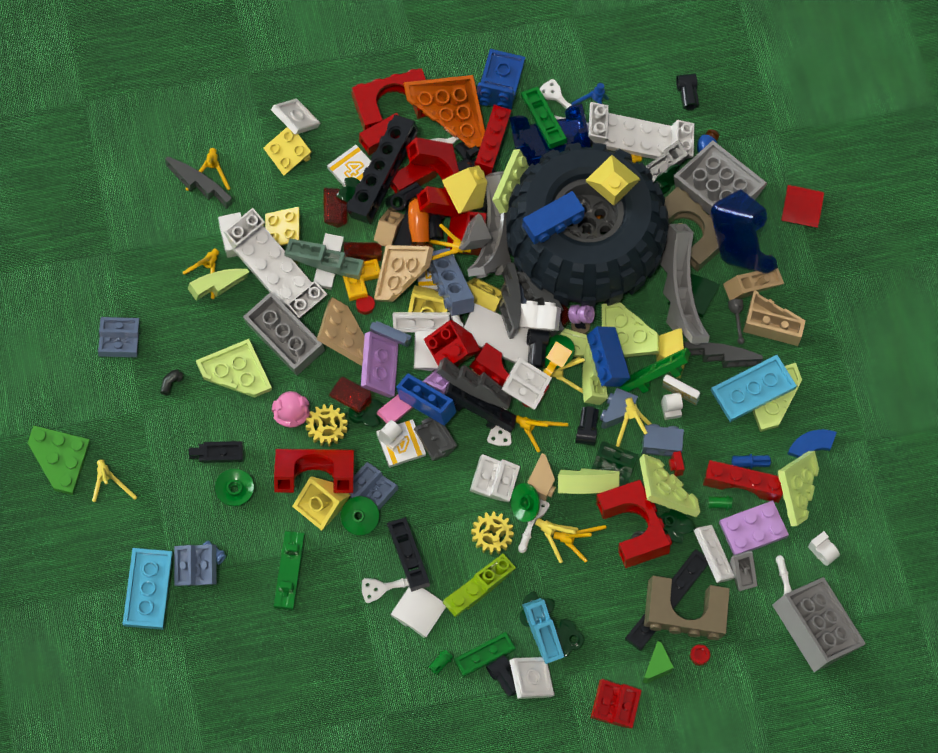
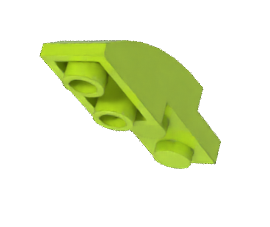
[443,554,516,617]

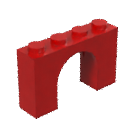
[352,68,427,130]
[359,113,437,193]
[406,137,460,217]
[274,449,354,493]
[596,480,672,568]

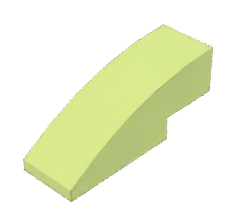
[188,269,249,301]
[582,342,608,405]
[558,469,620,494]

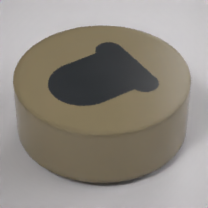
[571,322,590,334]

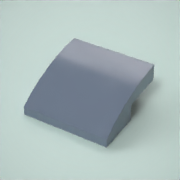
[98,317,139,357]
[370,321,412,347]
[349,462,398,510]
[174,544,216,586]

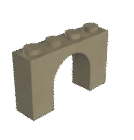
[664,187,731,272]
[644,576,730,640]

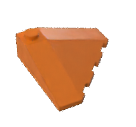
[403,75,485,148]

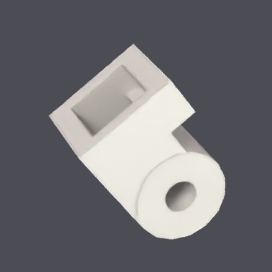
[661,393,683,420]
[378,420,404,451]
[808,531,840,566]

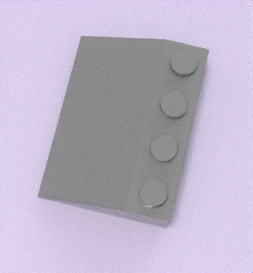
[674,140,767,230]
[772,577,866,672]

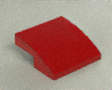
[781,185,824,228]
[590,679,642,728]

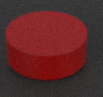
[356,295,375,315]
[690,645,710,666]

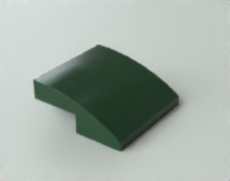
[668,274,720,318]
[592,441,639,487]

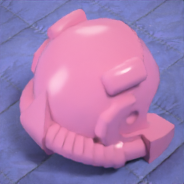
[272,391,310,428]

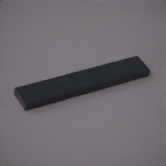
[625,549,709,651]

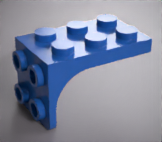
[477,49,525,110]

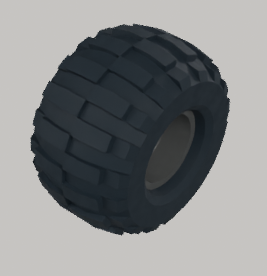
[506,142,669,308]

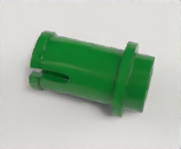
[708,495,733,511]
[428,649,453,675]

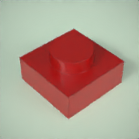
[669,451,685,477]

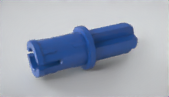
[732,454,771,469]

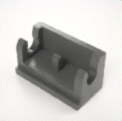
[414,417,457,461]

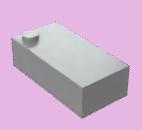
[243,292,325,376]

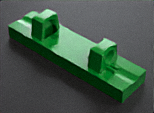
[521,86,567,149]
[620,347,691,393]
[274,531,305,610]

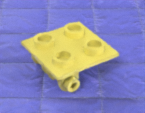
[264,127,312,176]
[265,207,300,246]

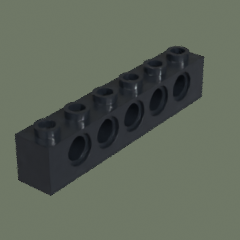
[346,114,419,225]

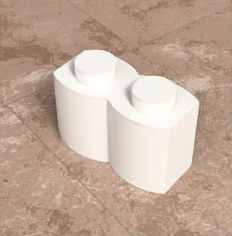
[518,301,561,331]

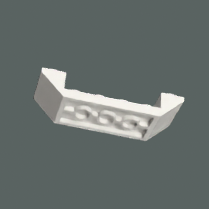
[588,102,694,159]
[224,208,327,319]

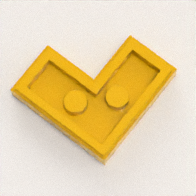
[342,259,380,301]

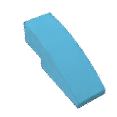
[522,598,564,664]

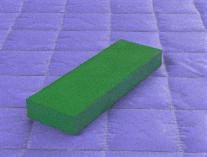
[454,632,516,678]

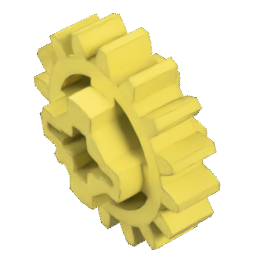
[306,404,348,446]
[471,512,514,555]

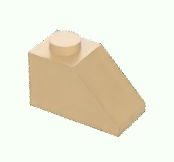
[374,209,405,246]
[527,453,556,501]

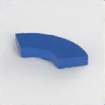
[787,429,837,458]

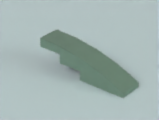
[284,238,364,280]

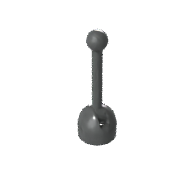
[728,299,745,344]

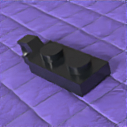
[189,441,243,463]

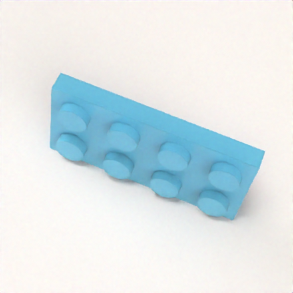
[711,355,797,422]
[123,548,173,630]

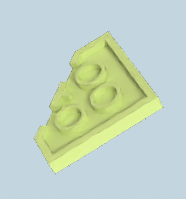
[602,302,660,357]
[196,339,272,398]
[753,363,802,432]
[778,451,819,526]
[639,454,700,517]

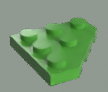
[28,425,90,495]

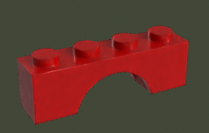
[474,105,511,176]
[469,343,550,409]
[703,460,783,503]

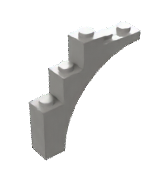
[467,171,511,278]
[660,224,710,345]

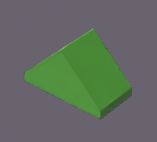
[643,641,674,684]

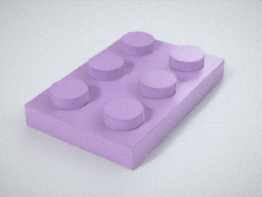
[361,332,398,398]
[719,500,789,555]

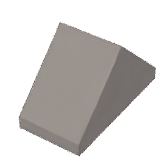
[459,213,492,250]
[729,551,758,591]

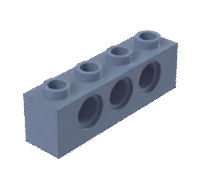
[427,248,474,316]

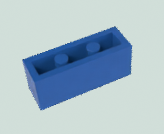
[522,191,585,245]
[587,326,630,387]
[396,373,456,426]

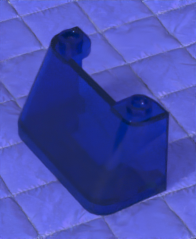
[509,104,591,166]
[711,189,778,273]

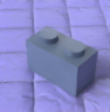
[642,424,684,457]

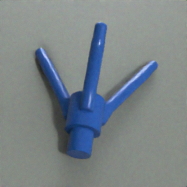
[571,83,609,105]

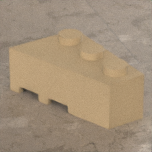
[743,290,805,346]

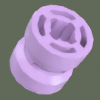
[568,305,595,324]

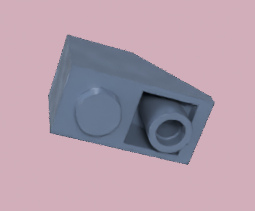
[600,388,638,429]

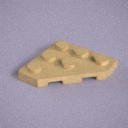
[374,245,434,302]
[317,297,365,366]

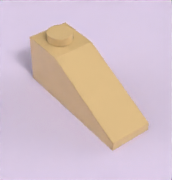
[723,266,784,300]

